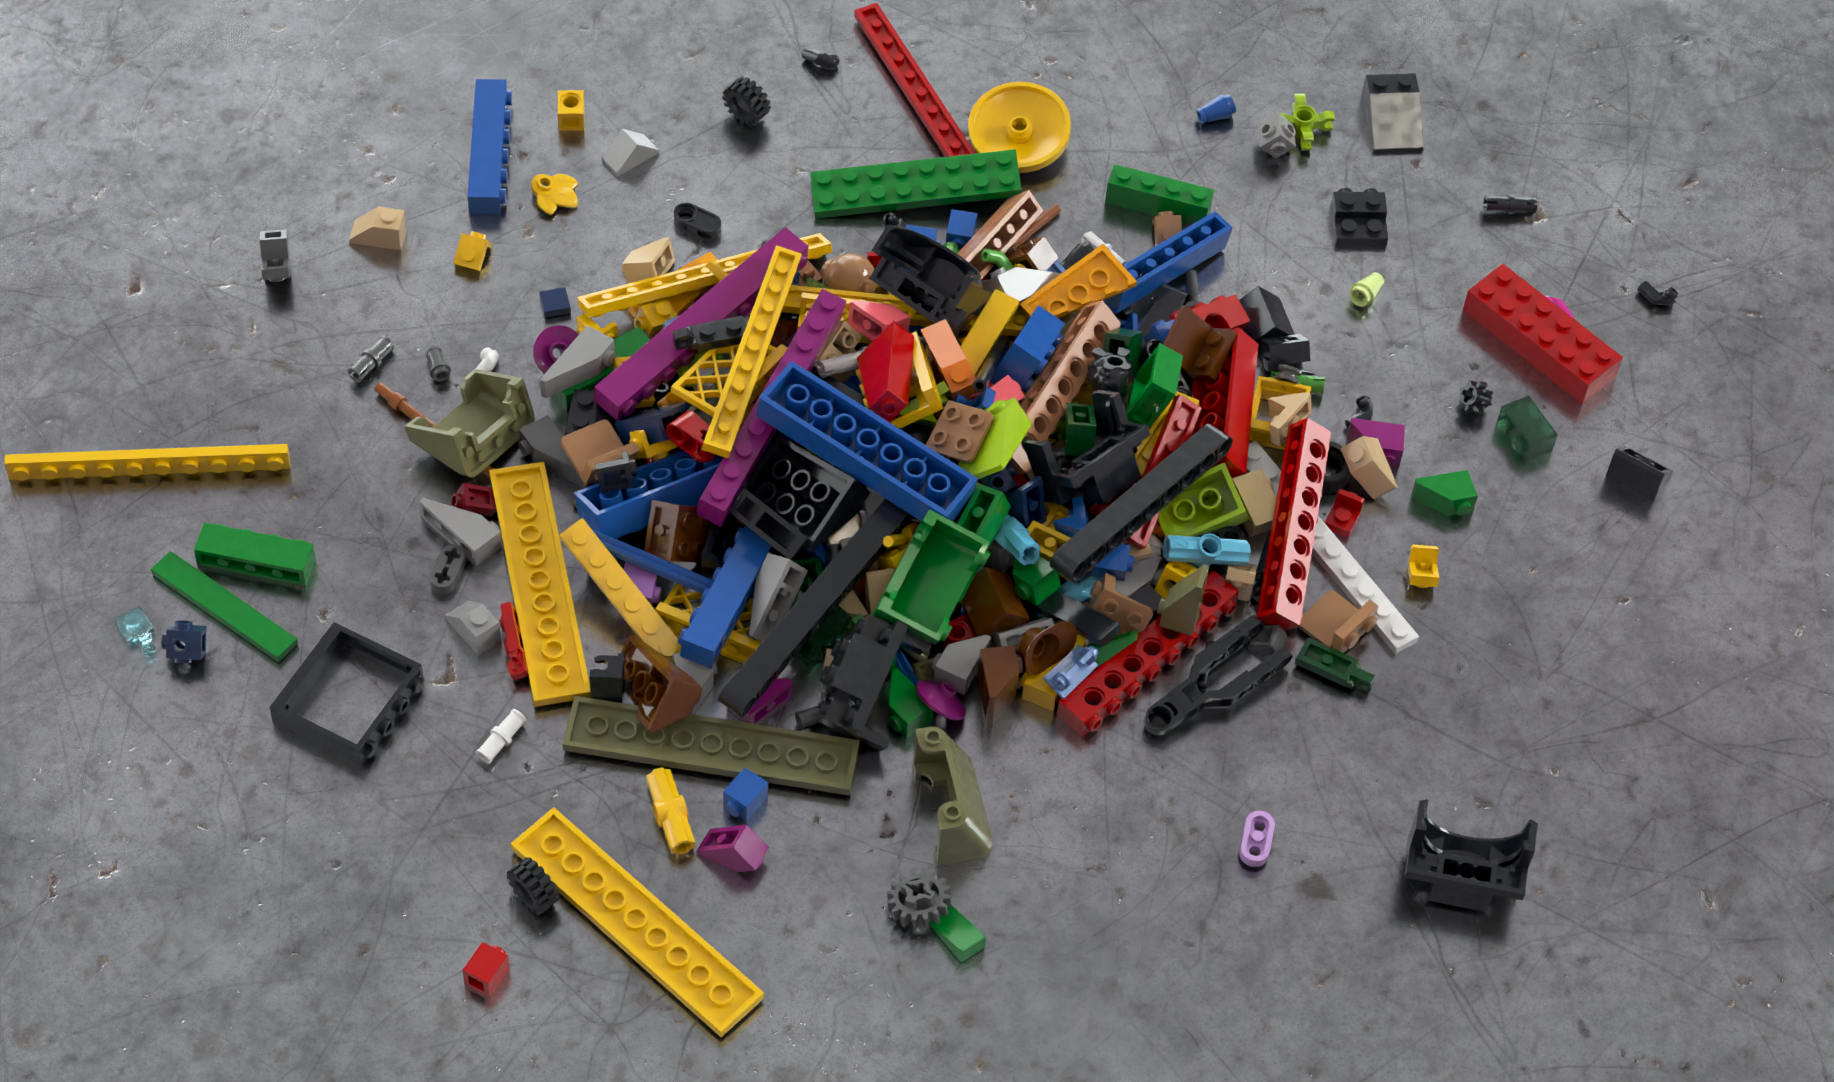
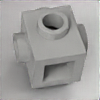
[1257,112,1296,159]

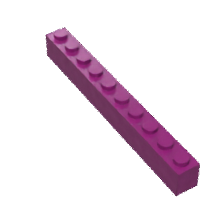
[594,227,809,421]
[696,289,846,527]

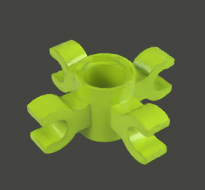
[1280,94,1335,151]

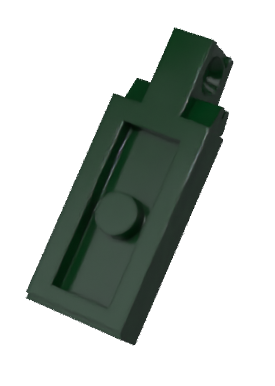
[1295,638,1375,692]

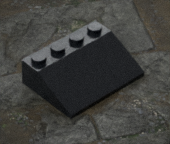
[737,435,871,552]

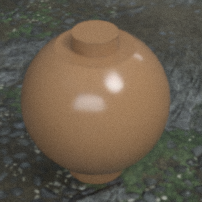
[821,253,876,293]

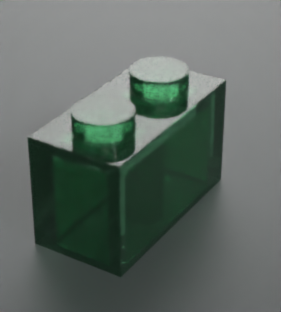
[1497,395,1558,462]

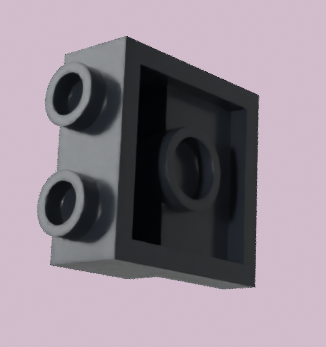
[1331,188,1388,245]

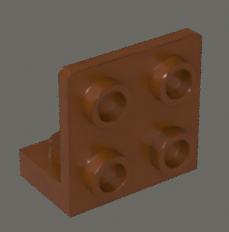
[1163,306,1237,381]
[644,500,711,563]

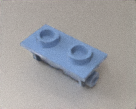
[1043,644,1098,699]

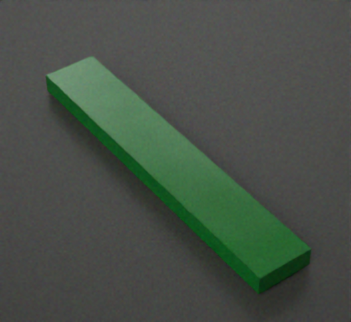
[151,551,298,663]

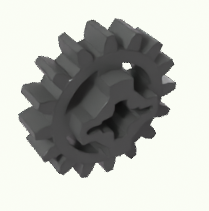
[887,869,952,929]

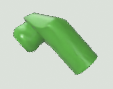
[981,249,1013,271]

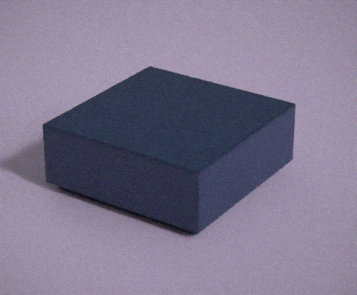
[539,287,571,318]

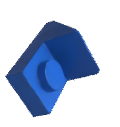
[1053,496,1090,538]

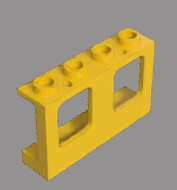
[856,332,944,429]

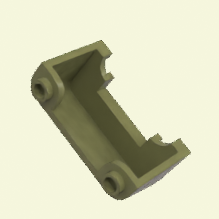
[405,369,535,477]
[912,727,992,865]

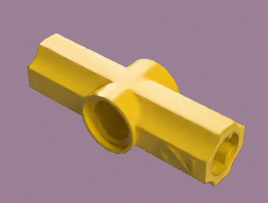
[646,767,696,855]

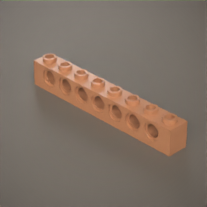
[1009,300,1121,475]

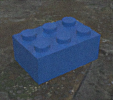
[990,305,1065,393]

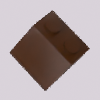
[977,645,1023,728]

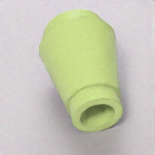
[1350,272,1384,307]

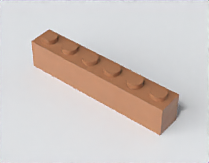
[957,190,1043,279]

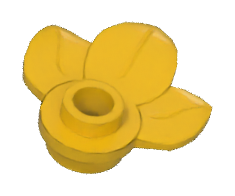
[531,174,578,215]

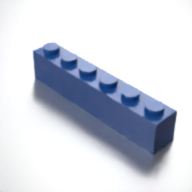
[467,79,512,214]
[1103,211,1233,314]
[678,525,776,669]

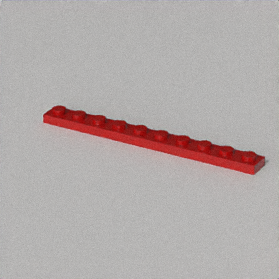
[854,2,976,157]

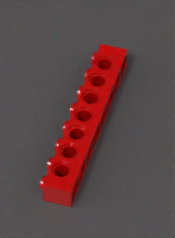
[1257,418,1331,631]
[1057,571,1239,737]

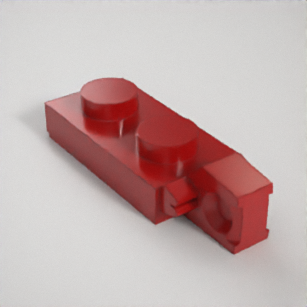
[499,601,529,681]

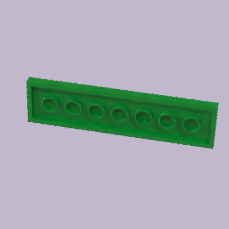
[810,149,1022,219]

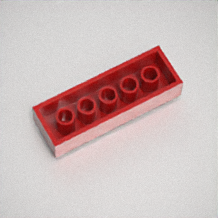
[1463,263,1623,404]
[1190,327,1258,478]

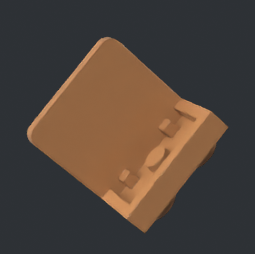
[926,400,994,463]
[560,420,640,486]
[1082,573,1153,636]
[1298,590,1378,653]

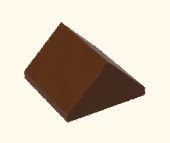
[961,567,1030,637]

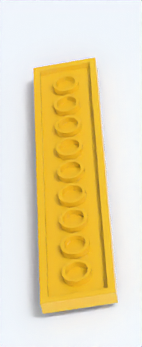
[489,462,590,707]
[510,807,764,1037]

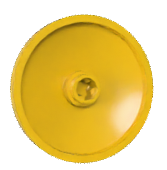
[968,82,1071,173]

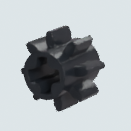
[1459,380,1493,414]

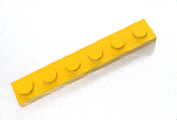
[559,518,681,663]

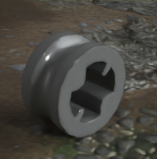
[1275,364,1302,384]

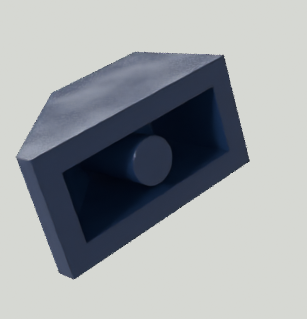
[1005,475,1047,529]

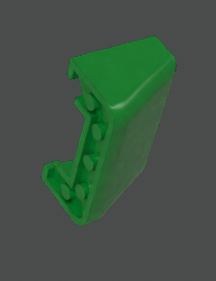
[872,509,990,644]

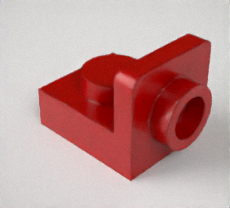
[1324,489,1364,538]

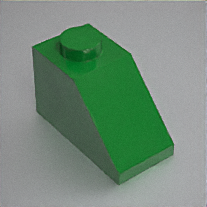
[1411,470,1478,516]
[1013,556,1061,606]
[888,667,933,739]

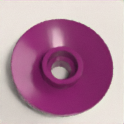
[533,325,579,374]
[915,680,966,721]

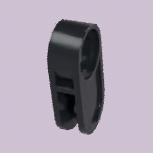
[674,202,721,240]

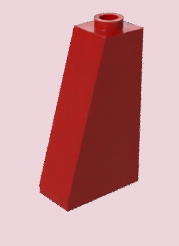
[857,321,914,423]

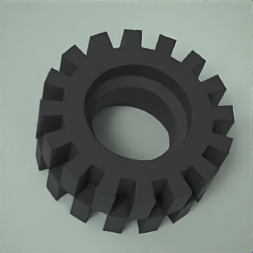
[722,77,771,126]
[506,857,560,915]

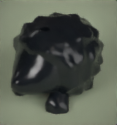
[1087,347,1135,398]

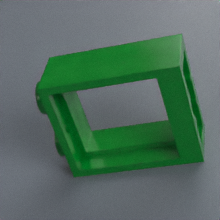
[1126,343,1183,429]

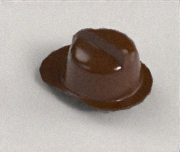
[1015,621,1077,675]

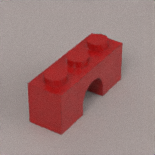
[1169,294,1250,330]

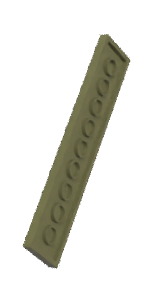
[562,696,860,795]

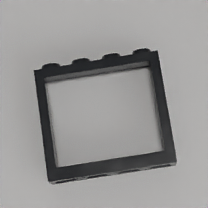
[270,622,425,766]

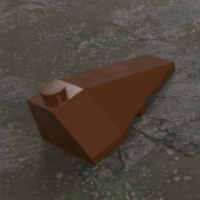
[621,634,703,732]

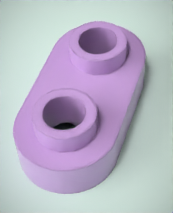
[1239,811,1275,867]

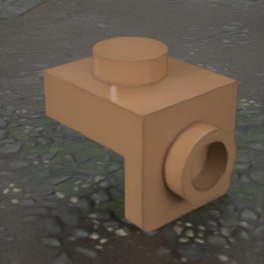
[1152,211,1182,246]

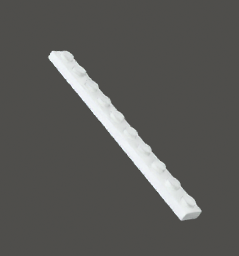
[1246,441,1419,654]

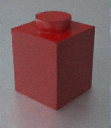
[462,942,510,997]

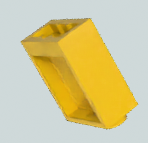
[1249,376,1311,451]

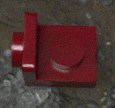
[451,483,497,516]

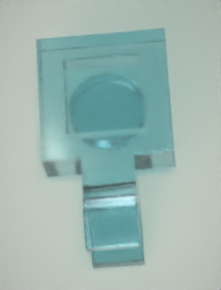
[114,606,156,654]

